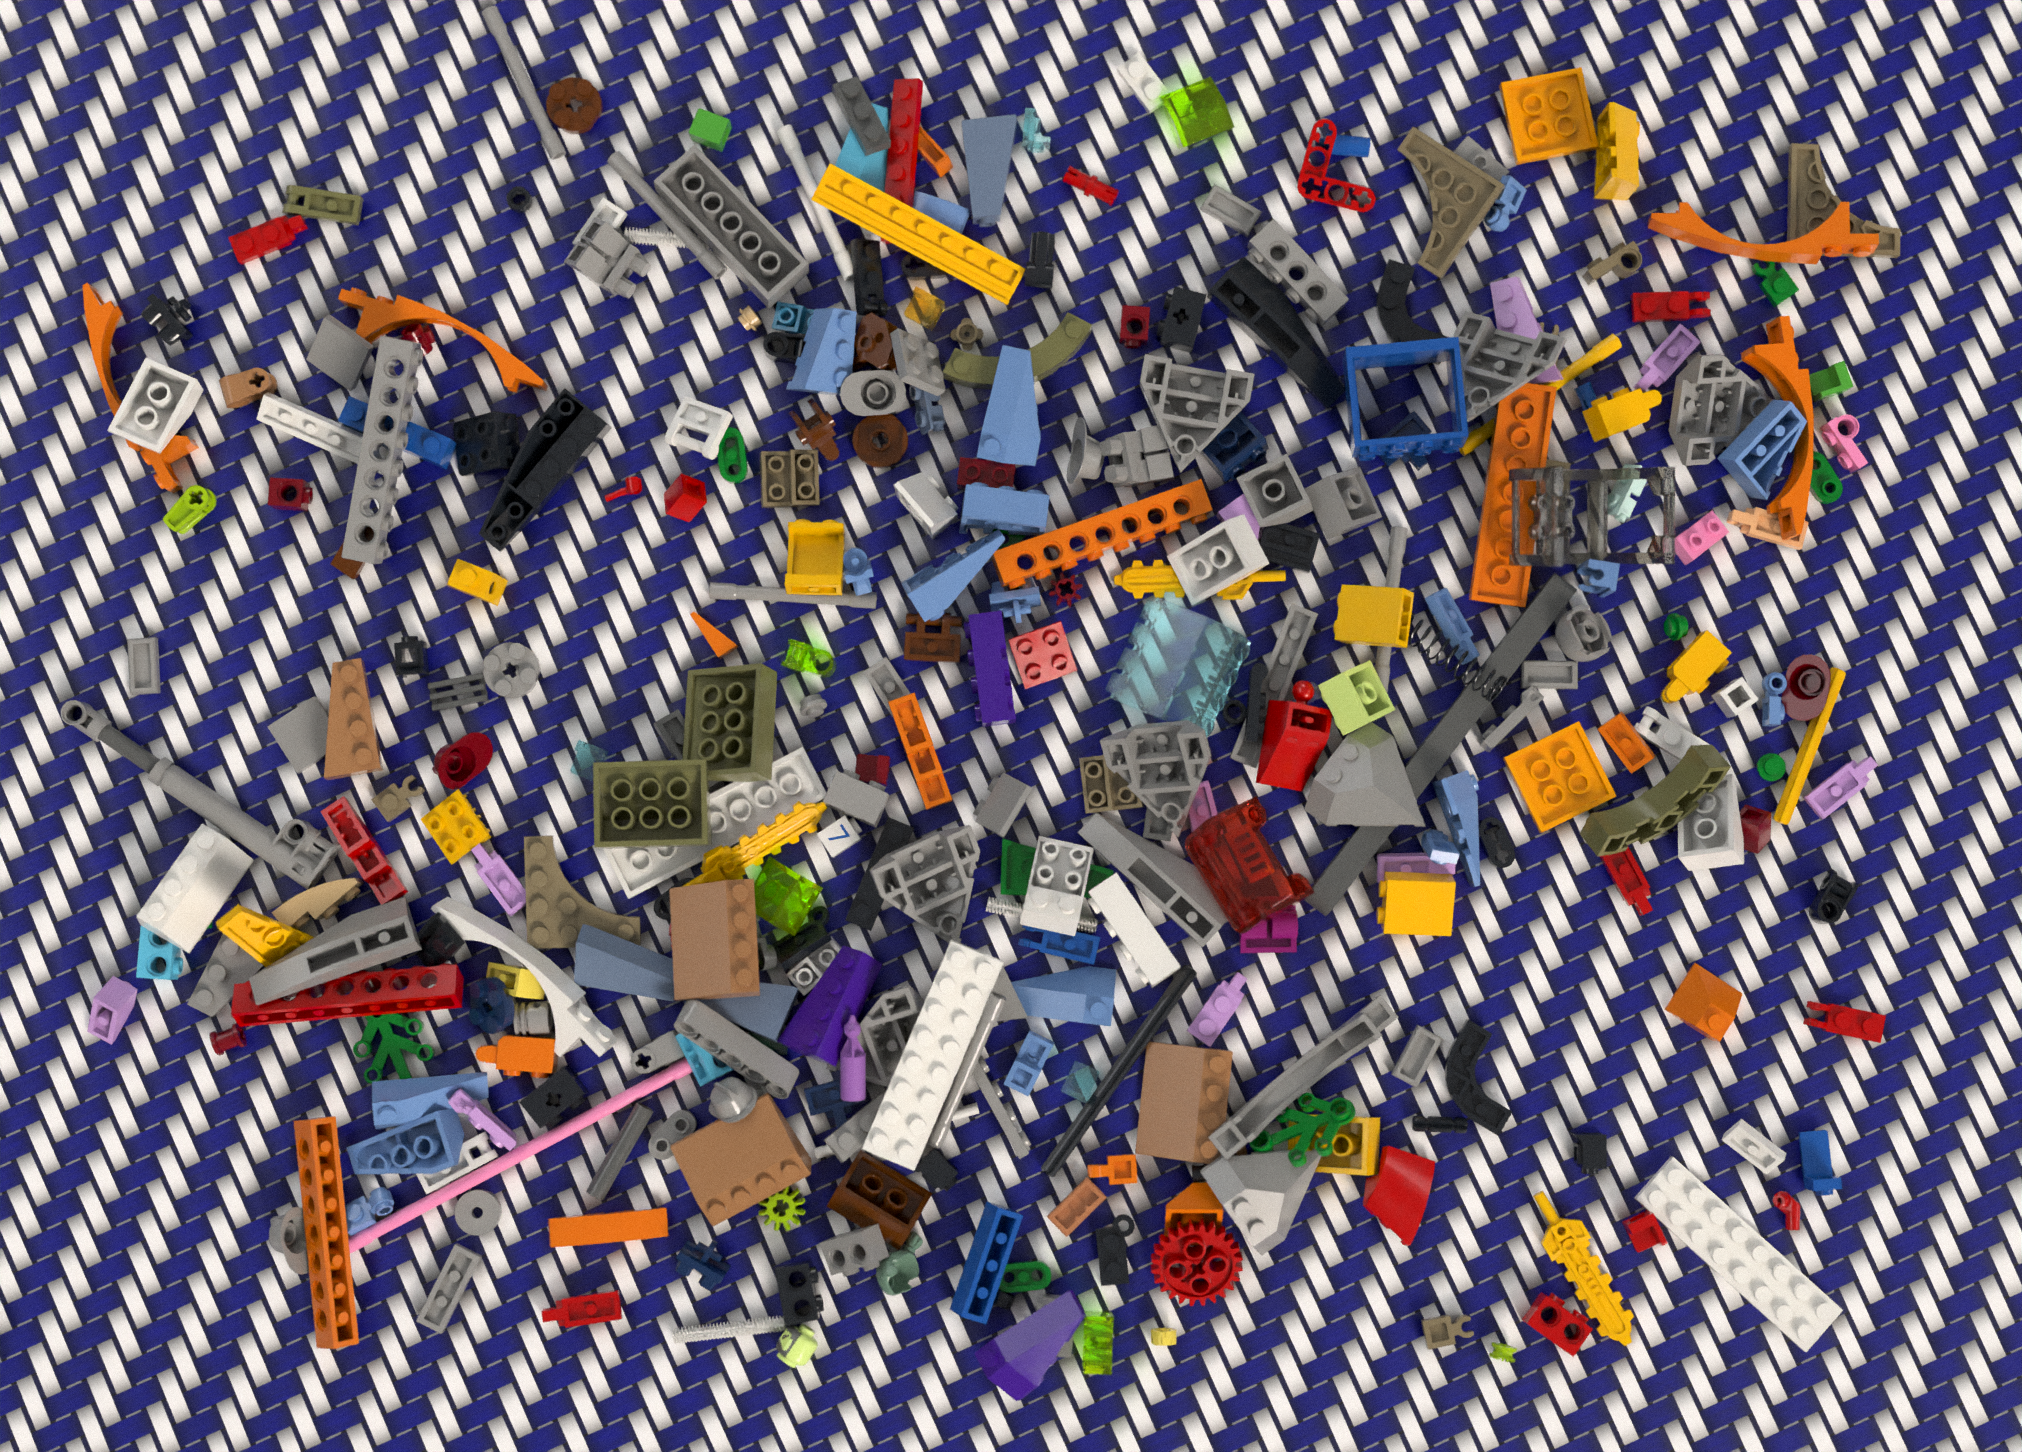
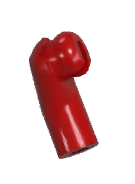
[1773,1191,1800,1230]

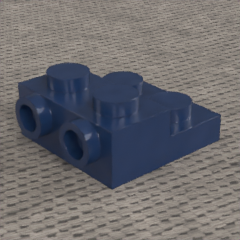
[1201,411,1269,482]

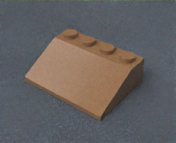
[669,879,760,1001]
[1135,1041,1233,1164]
[670,1093,812,1226]

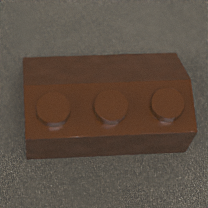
[827,1150,932,1250]

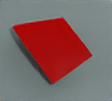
[1363,1146,1436,1246]

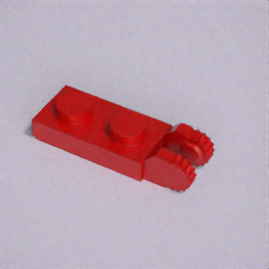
[1631,291,1711,322]
[1803,1001,1886,1043]

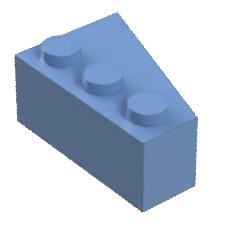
[786,308,857,395]
[1717,400,1807,500]
[959,482,1050,535]

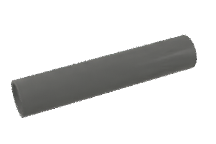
[586,1102,654,1201]

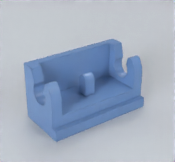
[1577,559,1620,598]

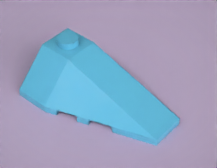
[835,103,888,193]

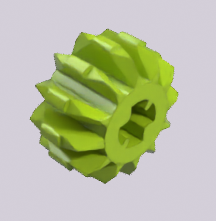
[758,1186,806,1231]

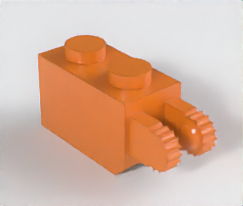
[475,1035,558,1078]

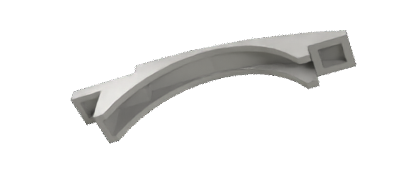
[1208,995,1398,1160]

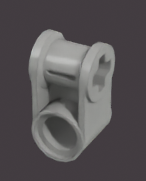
[631,1030,685,1074]

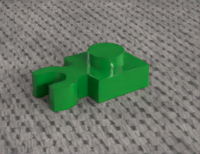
[1751,261,1799,307]

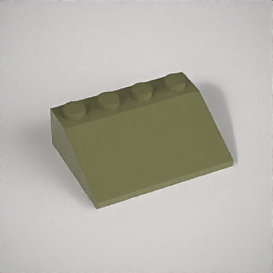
[682,663,777,782]
[593,759,712,849]

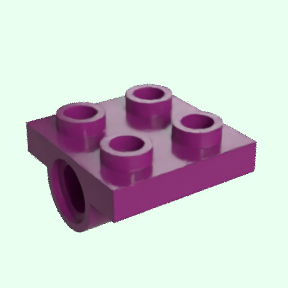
[1239,896,1298,953]

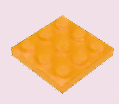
[1499,67,1599,165]
[1503,721,1616,833]

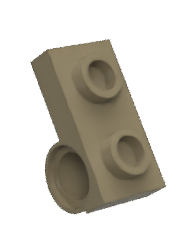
[1582,241,1642,286]

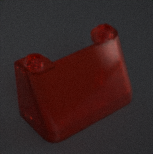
[1185,797,1315,934]

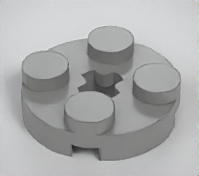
[483,642,541,698]

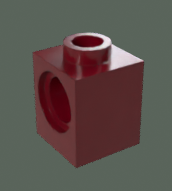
[1119,305,1150,349]
[268,477,313,511]

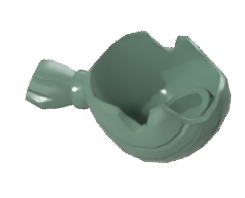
[876,1231,923,1296]

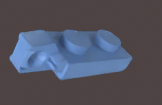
[1424,588,1480,665]

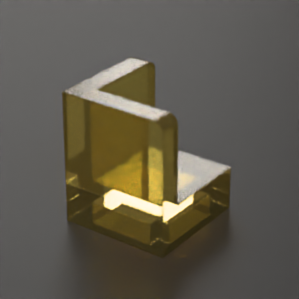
[904,286,945,331]

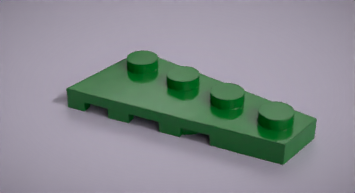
[1000,838,1113,898]

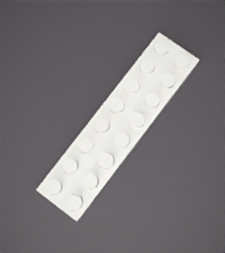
[603,747,826,899]
[862,940,1004,1171]
[1634,1156,1843,1352]

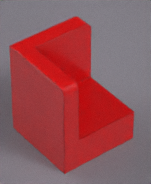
[664,473,707,522]
[1622,1210,1668,1252]

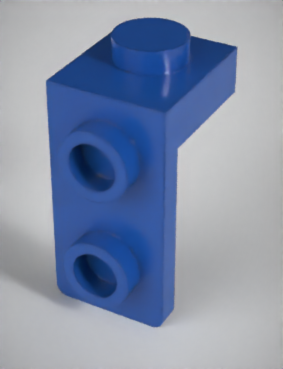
[1798,1130,1842,1196]

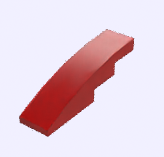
[320,796,409,905]

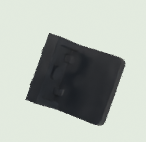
[453,411,520,476]

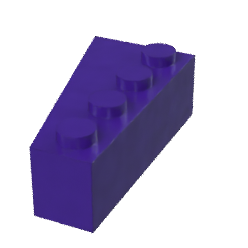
[964,611,1016,727]

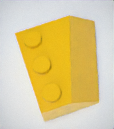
[1594,102,1640,200]

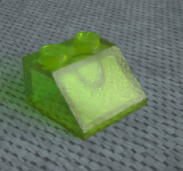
[1159,77,1234,149]
[754,857,823,936]

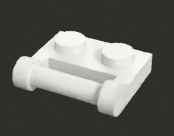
[665,396,733,460]

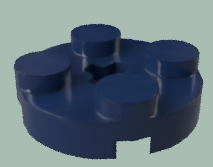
[469,977,514,1034]

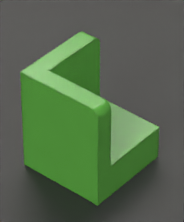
[689,108,732,152]
[1809,361,1854,402]

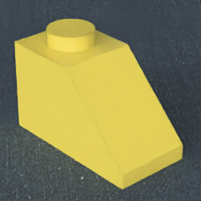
[486,962,545,1000]

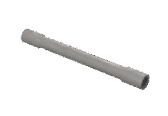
[482,6,566,160]
[607,151,727,279]
[1374,526,1408,692]
[709,582,877,609]
[927,992,1007,1149]

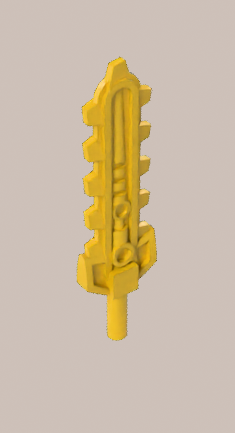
[1114,560,1286,600]
[681,801,827,887]
[1533,1191,1634,1346]

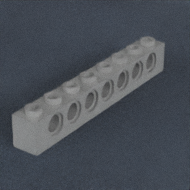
[341,336,423,564]

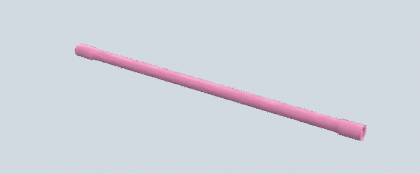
[348,1057,693,1254]

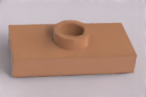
[1047,1176,1107,1237]

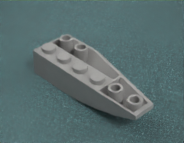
[1078,812,1239,947]
[249,897,422,1005]

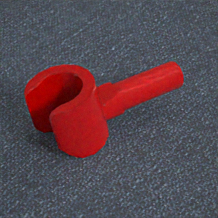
[604,477,642,502]

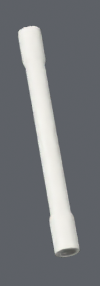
[776,125,853,280]

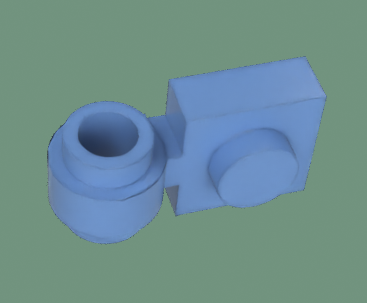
[1484,175,1526,232]
[1762,672,1787,726]
[1421,829,1459,865]
[345,1187,394,1236]

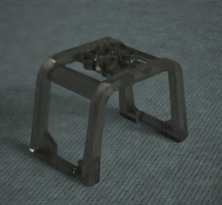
[1509,467,1676,566]

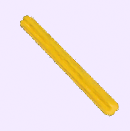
[1773,668,1846,825]

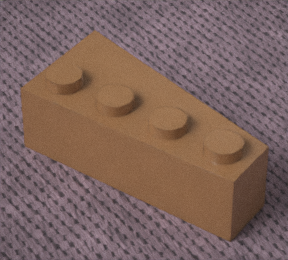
[324,658,384,780]

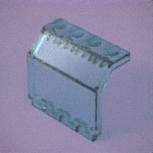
[1105,597,1251,737]

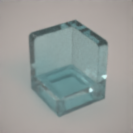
[570,740,609,781]
[1060,1060,1099,1104]

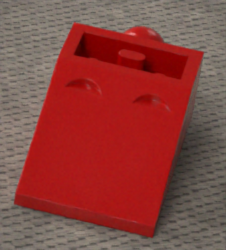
[1256,680,1332,791]

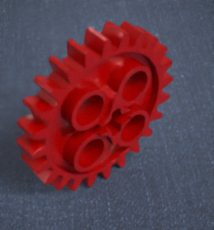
[1151,1218,1243,1306]

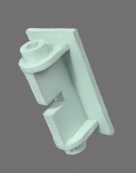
[1601,464,1648,523]

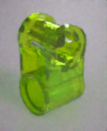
[781,639,837,678]

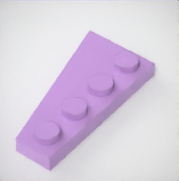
[1490,277,1564,385]

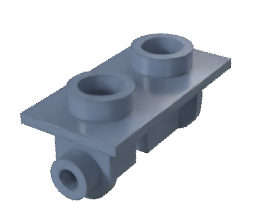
[910,385,946,435]

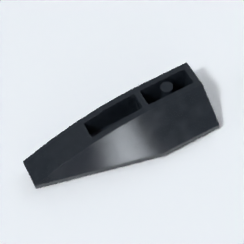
[1207,257,1345,409]
[479,388,612,552]

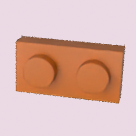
[1598,711,1656,774]

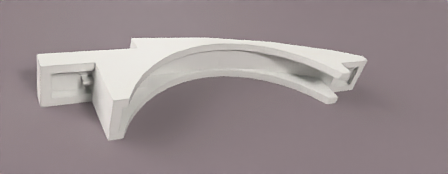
[430,897,618,1057]

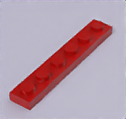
[880,78,923,244]

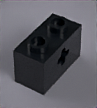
[1156,286,1207,353]
[519,1065,589,1129]

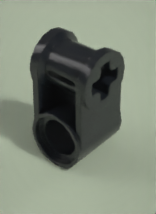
[763,332,806,364]
[1809,869,1858,924]

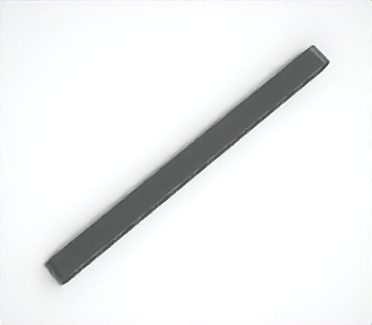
[1303,572,1577,916]

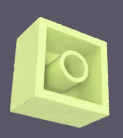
[1318,660,1395,736]

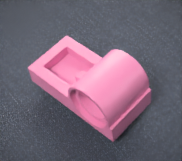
[1820,414,1868,473]
[1668,510,1729,565]

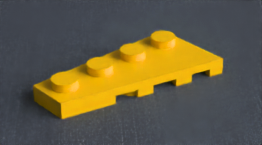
[216,904,314,967]

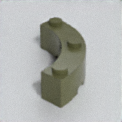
[943,312,1092,389]
[1580,744,1731,856]

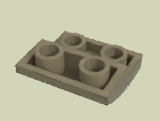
[760,450,820,508]
[1079,755,1144,814]

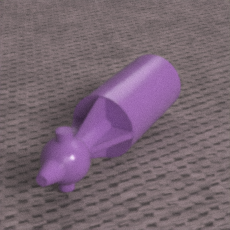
[840,1015,866,1102]

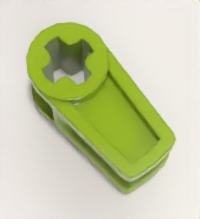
[163,485,217,534]

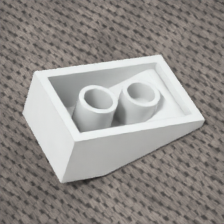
[108,358,204,454]
[894,472,958,539]
[1167,514,1270,605]
[1678,774,1744,871]

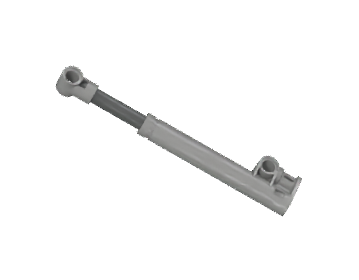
[61,700,341,890]

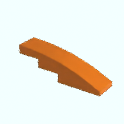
[888,693,952,810]
[548,1207,668,1248]

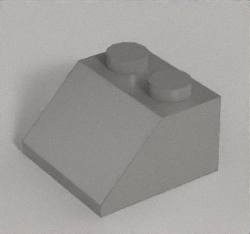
[1237,454,1313,528]
[1305,467,1382,539]
[823,769,889,828]
[973,773,1032,838]

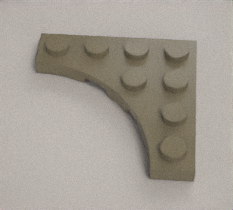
[1397,127,1505,279]
[1787,143,1900,258]
[524,835,641,949]

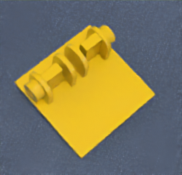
[421,789,491,865]

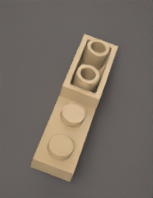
[272,878,364,930]

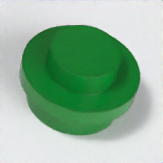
[1664,613,1688,641]
[1757,753,1786,781]

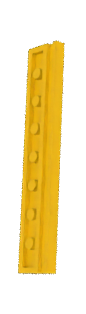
[811,163,1026,305]

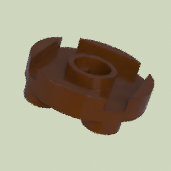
[546,77,603,134]
[853,414,908,469]

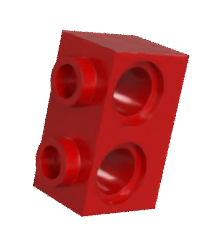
[1522,1292,1593,1357]

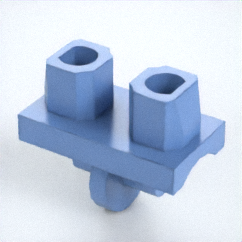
[843,547,874,596]
[989,577,1041,624]

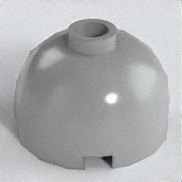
[1555,605,1612,662]

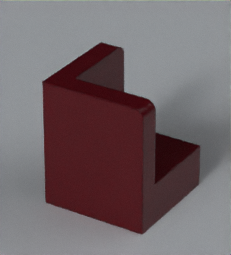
[855,754,891,786]
[1739,804,1771,854]

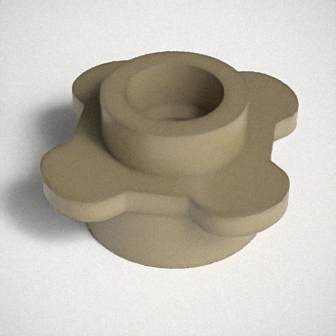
[951,318,984,351]

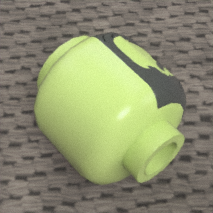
[776,1323,818,1368]

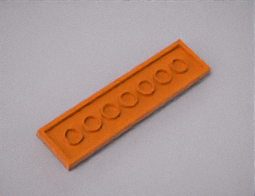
[1469,383,1557,608]

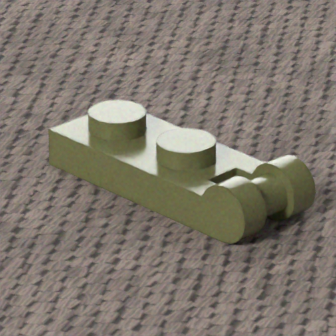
[282,185,363,225]

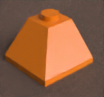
[1664,963,1742,1042]
[1164,1182,1223,1245]

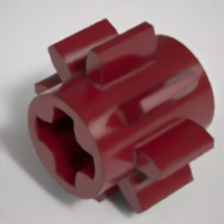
[399,323,435,356]
[1049,573,1083,608]

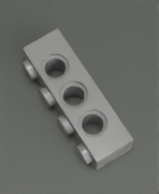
[1247,219,1349,327]

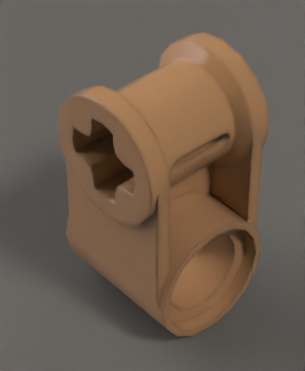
[219,368,278,408]

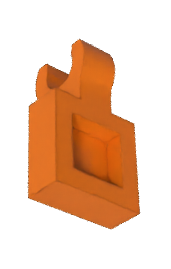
[1087,1154,1138,1185]

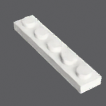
[256,392,389,474]

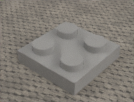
[890,328,946,396]

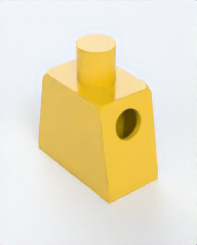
[447,559,508,606]

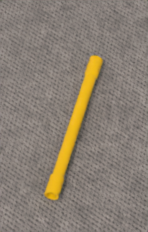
[1459,334,1622,456]

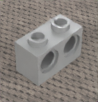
[820,1224,889,1277]

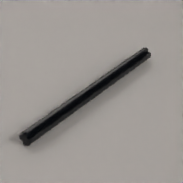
[1041,965,1197,1177]

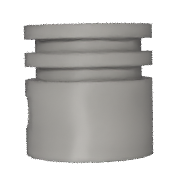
[513,1001,553,1036]

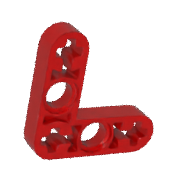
[1297,118,1375,212]

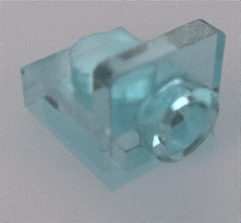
[1022,108,1050,153]

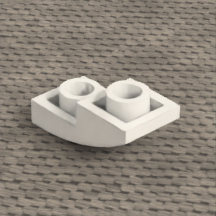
[786,936,841,996]

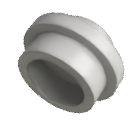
[800,694,827,718]

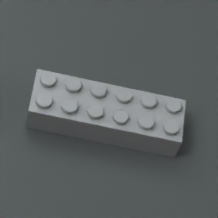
[654,145,809,309]

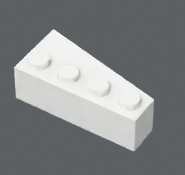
[1087,873,1181,988]

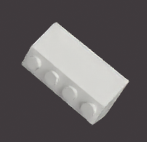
[136,824,254,953]

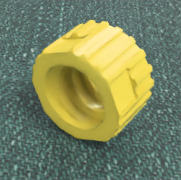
[1151,1328,1176,1346]

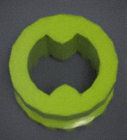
[1489,1342,1517,1363]

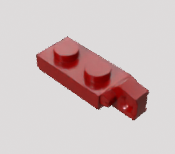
[228,215,308,264]
[1600,845,1653,916]
[541,1290,623,1328]

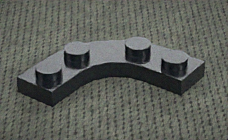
[1376,259,1450,365]
[1445,1019,1512,1136]

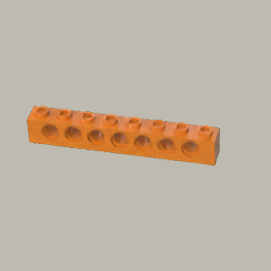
[991,479,1213,589]
[294,1116,359,1349]

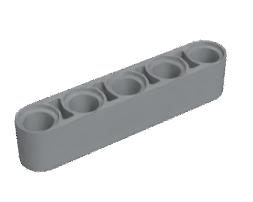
[674,999,799,1099]

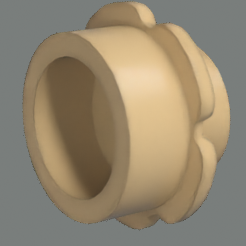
[737,306,762,331]

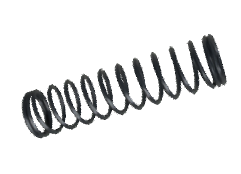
[1408,613,1507,702]

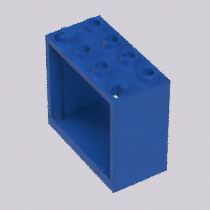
[1343,337,1468,461]

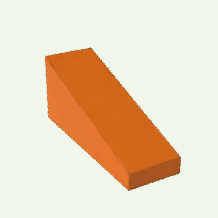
[918,126,953,178]
[690,612,738,659]

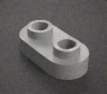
[648,1110,697,1160]

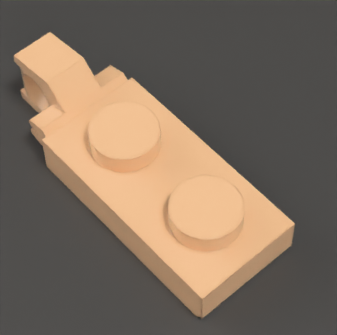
[1726,507,1809,550]

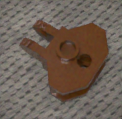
[852,313,898,372]
[789,398,840,461]

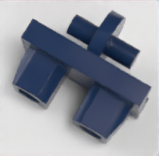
[675,1240,731,1291]

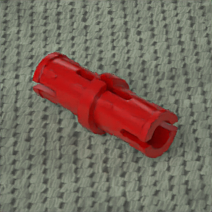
[1062,165,1119,206]

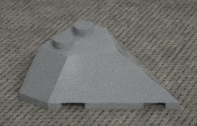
[1454,311,1566,422]
[1140,354,1254,473]
[1669,354,1774,466]
[1100,720,1211,837]
[1304,722,1426,826]
[870,825,980,943]
[826,985,925,1087]
[1200,1148,1324,1256]

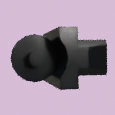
[141,293,193,346]

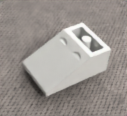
[1020,836,1094,936]

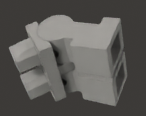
[564,218,651,299]
[1099,425,1174,488]

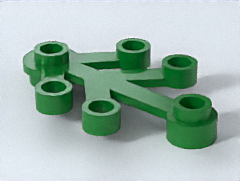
[353,1013,435,1084]
[1250,1093,1356,1167]

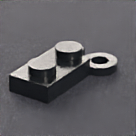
[772,906,832,970]
[1095,1214,1135,1286]

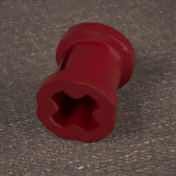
[209,1023,247,1056]

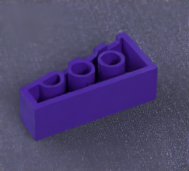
[777,945,882,1067]

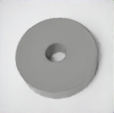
[455,1189,502,1236]

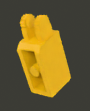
[1582,387,1662,443]
[1661,630,1732,704]

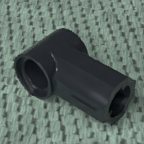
[1025,231,1055,289]

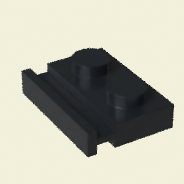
[1259,523,1320,573]
[416,912,465,967]

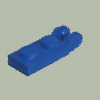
[1018,925,1100,965]

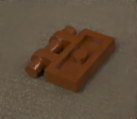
[904,612,962,663]

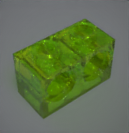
[1082,1311,1114,1375]

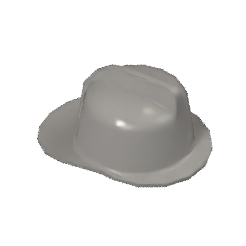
[840,370,906,416]
[1067,417,1104,484]
[709,1077,758,1123]
[269,1207,309,1275]

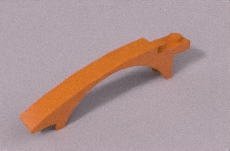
[1648,202,1879,264]
[82,283,199,493]
[338,287,548,393]
[1741,316,1814,540]

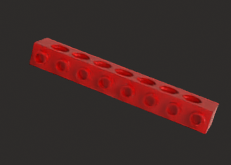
[231,963,464,1027]

